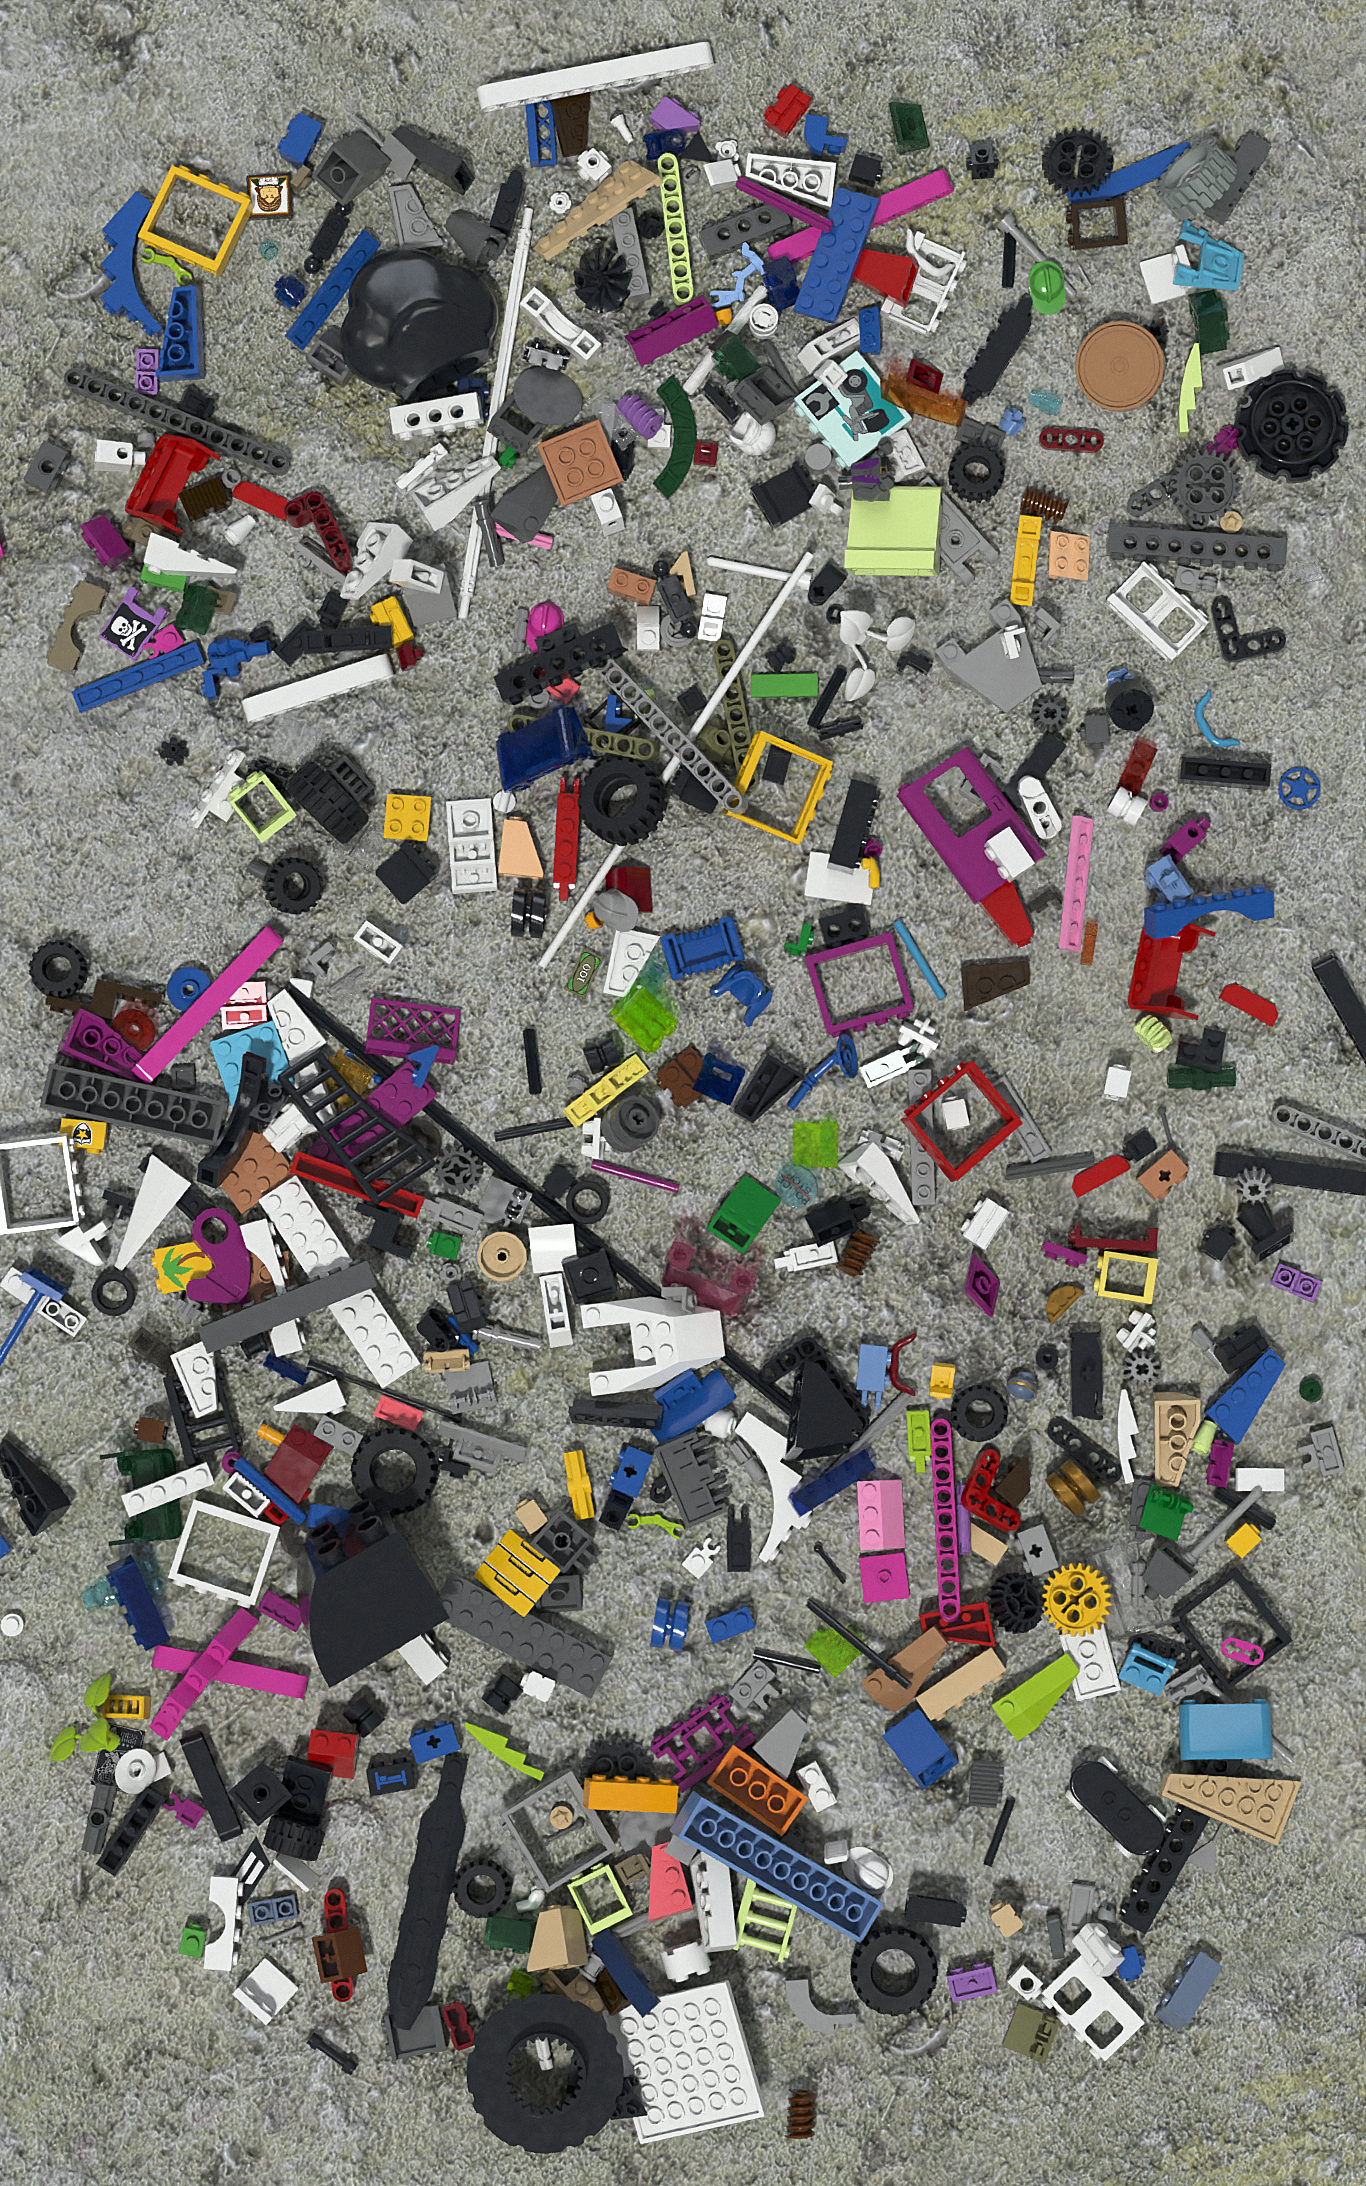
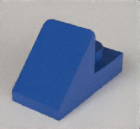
[605,694,633,733]
[405,1045,439,1090]

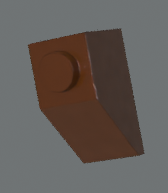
[134,1417,170,1445]

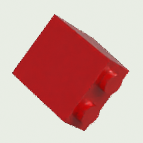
[308,1728,360,1779]

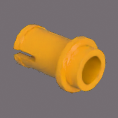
[256,1423,287,1447]

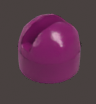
[1149,793,1169,813]
[864,838,882,858]

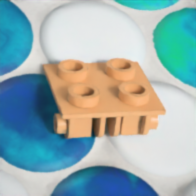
[1047,531,1090,581]

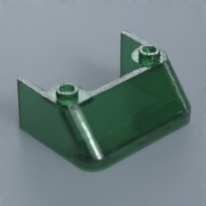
[100,1448,182,1546]

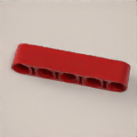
[324,1888,354,2002]

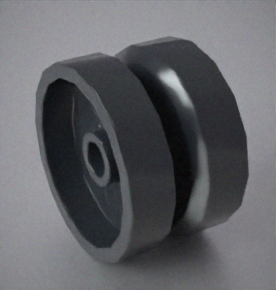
[511,887,547,939]

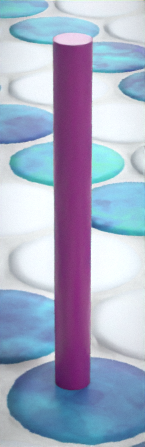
[591,1160,680,1193]

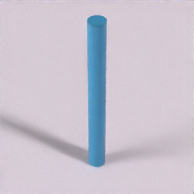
[893,919,946,1000]

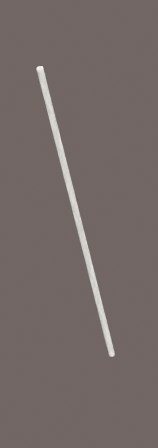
[538,552,814,969]

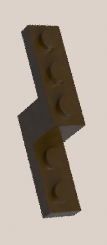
[45,979,165,1023]

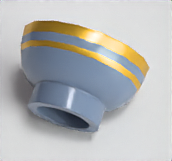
[1005,1372,1038,1400]

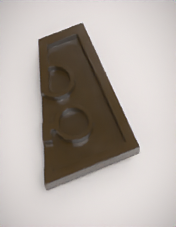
[549,92,591,158]

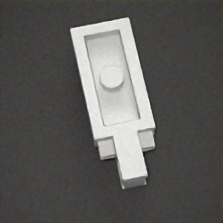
[396,443,449,496]
[773,1241,838,1272]

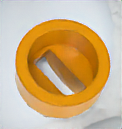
[714,308,732,326]
[584,911,603,930]

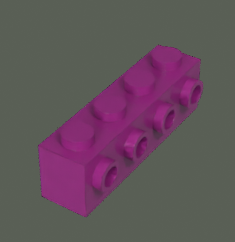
[625,295,719,366]

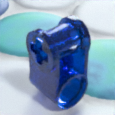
[642,129,686,161]

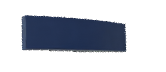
[591,1927,661,2018]

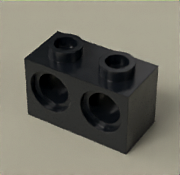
[818,907,869,949]

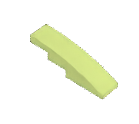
[1177,343,1203,437]

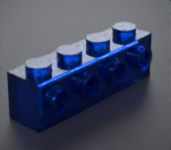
[105,1555,170,1651]

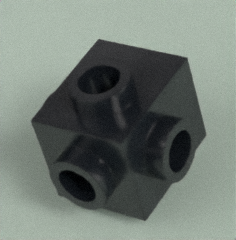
[966,143,998,180]

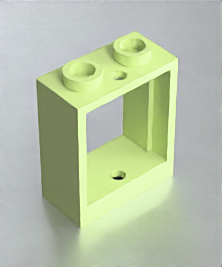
[226,771,297,843]
[567,1862,633,1935]

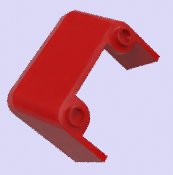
[125,434,221,536]
[1128,924,1216,1020]

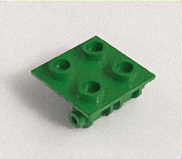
[1139,1484,1194,1541]

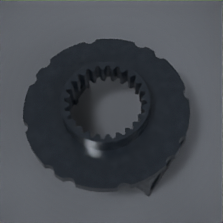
[467,1991,624,2154]

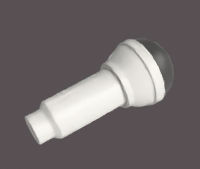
[609,112,634,144]

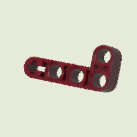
[284,491,354,572]

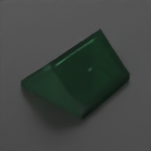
[887,102,930,154]

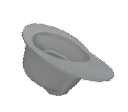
[592,888,639,932]

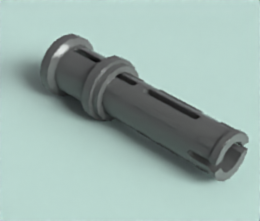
[471,498,504,567]

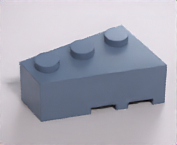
[1154,1951,1223,2031]

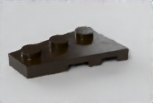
[960,961,1030,1012]

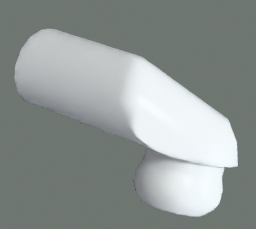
[516,1885,545,1913]

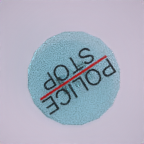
[775,1164,818,1208]

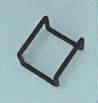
[583,690,643,744]

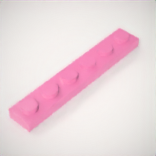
[1059,816,1094,952]

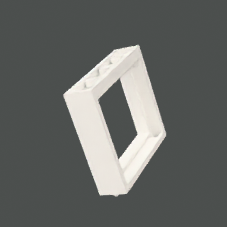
[0,1133,85,1235]
[168,1499,282,1608]

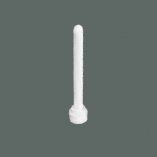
[706,557,813,591]

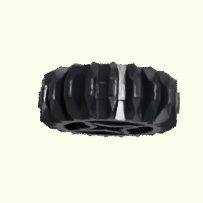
[987,1572,1045,1634]

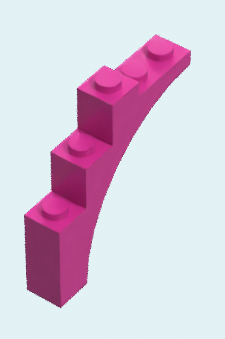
[149,1607,259,1741]

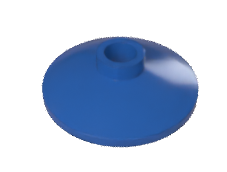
[167,967,211,1012]

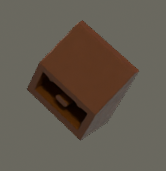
[312,1926,368,1983]

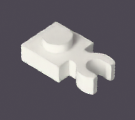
[681,1538,720,1579]

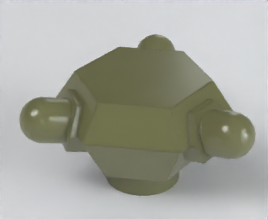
[690,717,734,765]

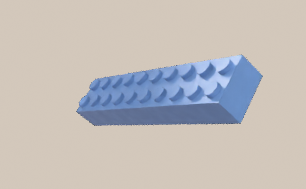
[669,1791,884,1943]

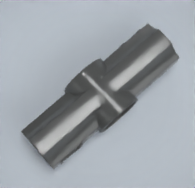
[81,1782,117,1854]

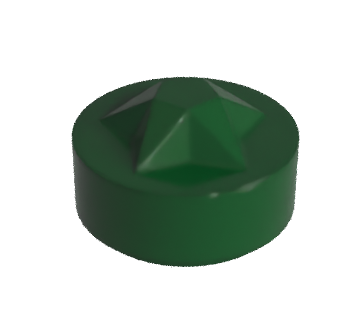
[1299,1379,1323,1403]

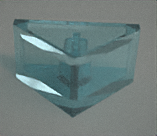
[633,959,670,1003]

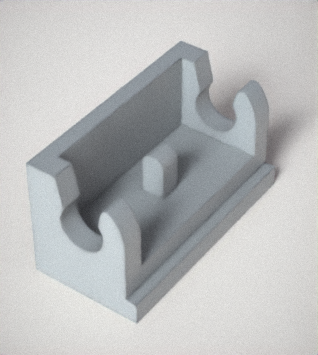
[959,753,1004,807]

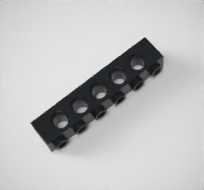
[494,622,629,705]

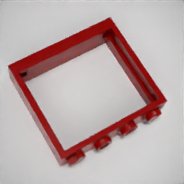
[900,1061,1023,1182]

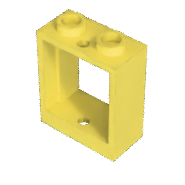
[1093,1251,1158,1305]

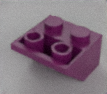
[80,515,133,570]

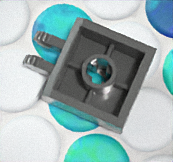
[530,1509,599,1575]

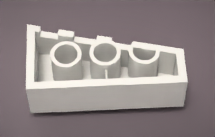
[745,153,836,210]
[689,1852,738,1953]

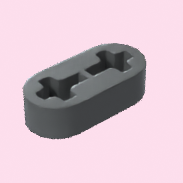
[1046,1915,1065,1960]

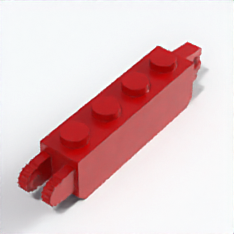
[553,777,581,902]

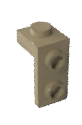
[121,517,176,547]

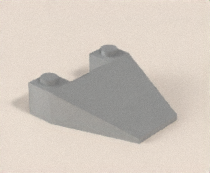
[935,599,1042,714]

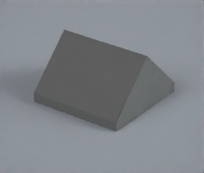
[536,1575,582,1613]

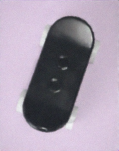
[1064,1756,1167,1859]

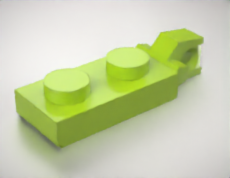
[906,1410,931,1474]

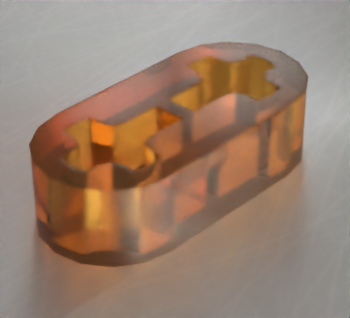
[1080,922,1098,966]

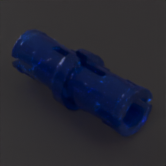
[263,1353,310,1386]

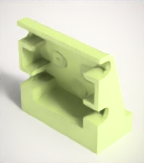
[844,486,943,576]

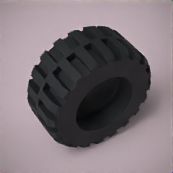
[578,756,667,846]
[285,761,369,844]
[350,1428,438,1515]
[850,1926,938,2016]

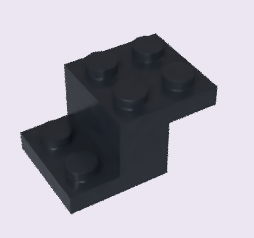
[355,1200,415,1262]

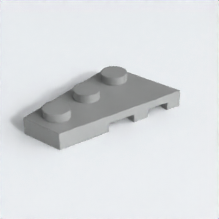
[388,184,444,250]

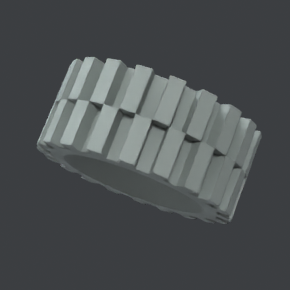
[1156,139,1237,220]

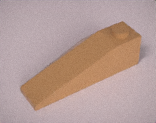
[860,1625,949,1712]

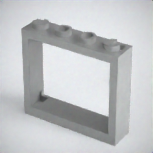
[498,1769,617,1893]

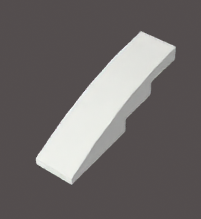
[1116,1389,1139,1484]

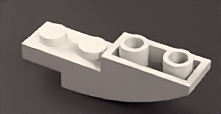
[0,1267,87,1337]

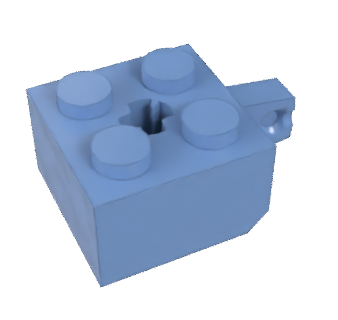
[1143,854,1194,904]

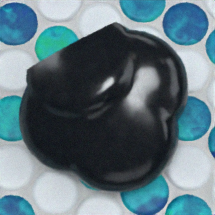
[340,248,498,400]

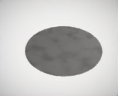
[513,367,582,425]
[619,1803,683,1868]

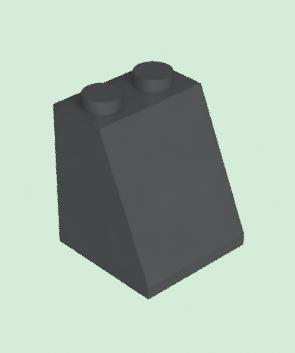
[311,131,391,206]

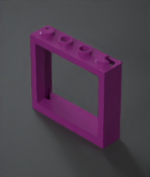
[804,932,914,1038]

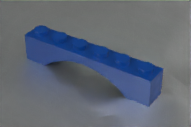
[1144,884,1274,939]

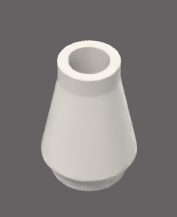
[223,514,256,546]

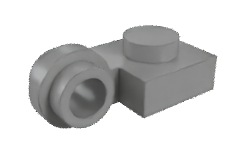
[1174,566,1218,594]

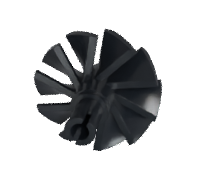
[573,248,632,313]

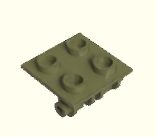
[1002,2003,1061,2063]

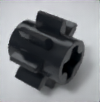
[636,211,665,239]
[1143,319,1169,344]

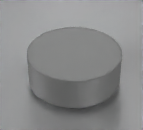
[527,689,550,710]

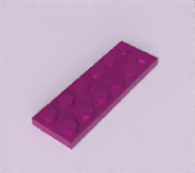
[307,1061,438,1169]

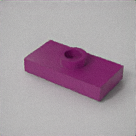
[256,1590,302,1632]

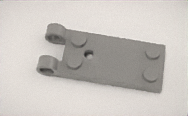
[917,476,1000,586]

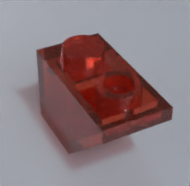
[1117,740,1157,796]

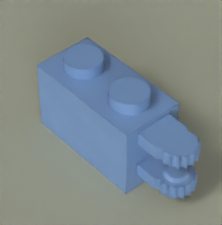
[856,1344,892,1410]

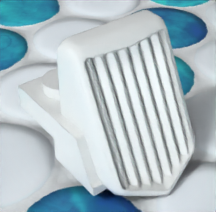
[51,1217,113,1266]

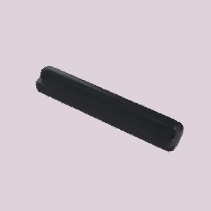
[1002,225,1017,289]
[807,667,847,729]
[523,1028,541,1095]
[1214,1487,1276,1530]

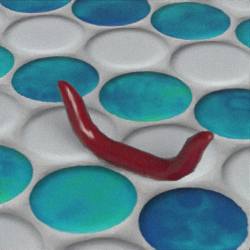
[889,1333,917,1396]

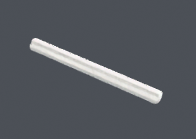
[682,285,768,395]

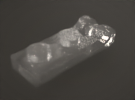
[585,388,640,452]

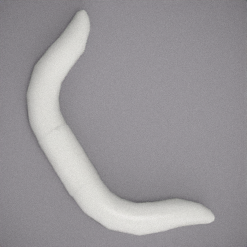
[906,229,955,277]

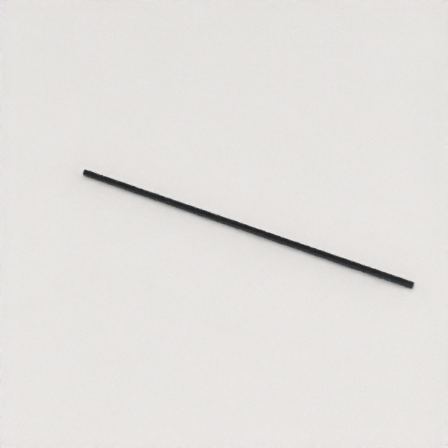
[288,987,843,1447]

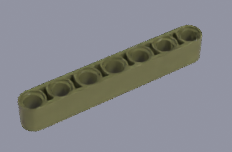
[714,640,758,793]
[508,715,660,760]

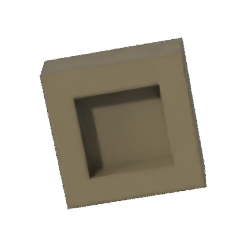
[290,165,312,193]

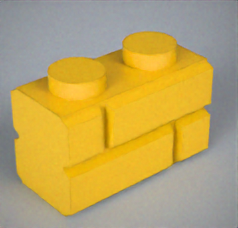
[369,596,415,650]

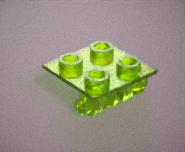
[793,1122,838,1168]

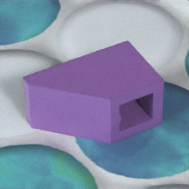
[649,96,701,136]

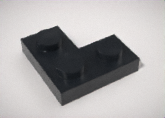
[1175,1028,1226,1073]

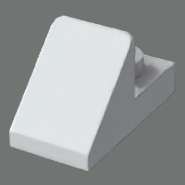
[637,606,660,651]

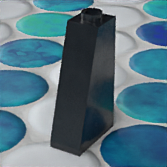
[392,125,475,196]

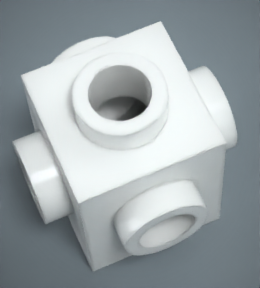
[577,148,612,187]

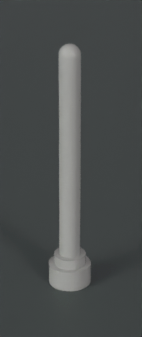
[996,213,1077,298]
[1180,1488,1262,1568]

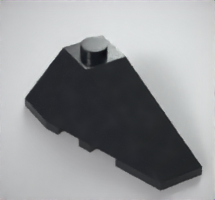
[0,1439,72,1537]

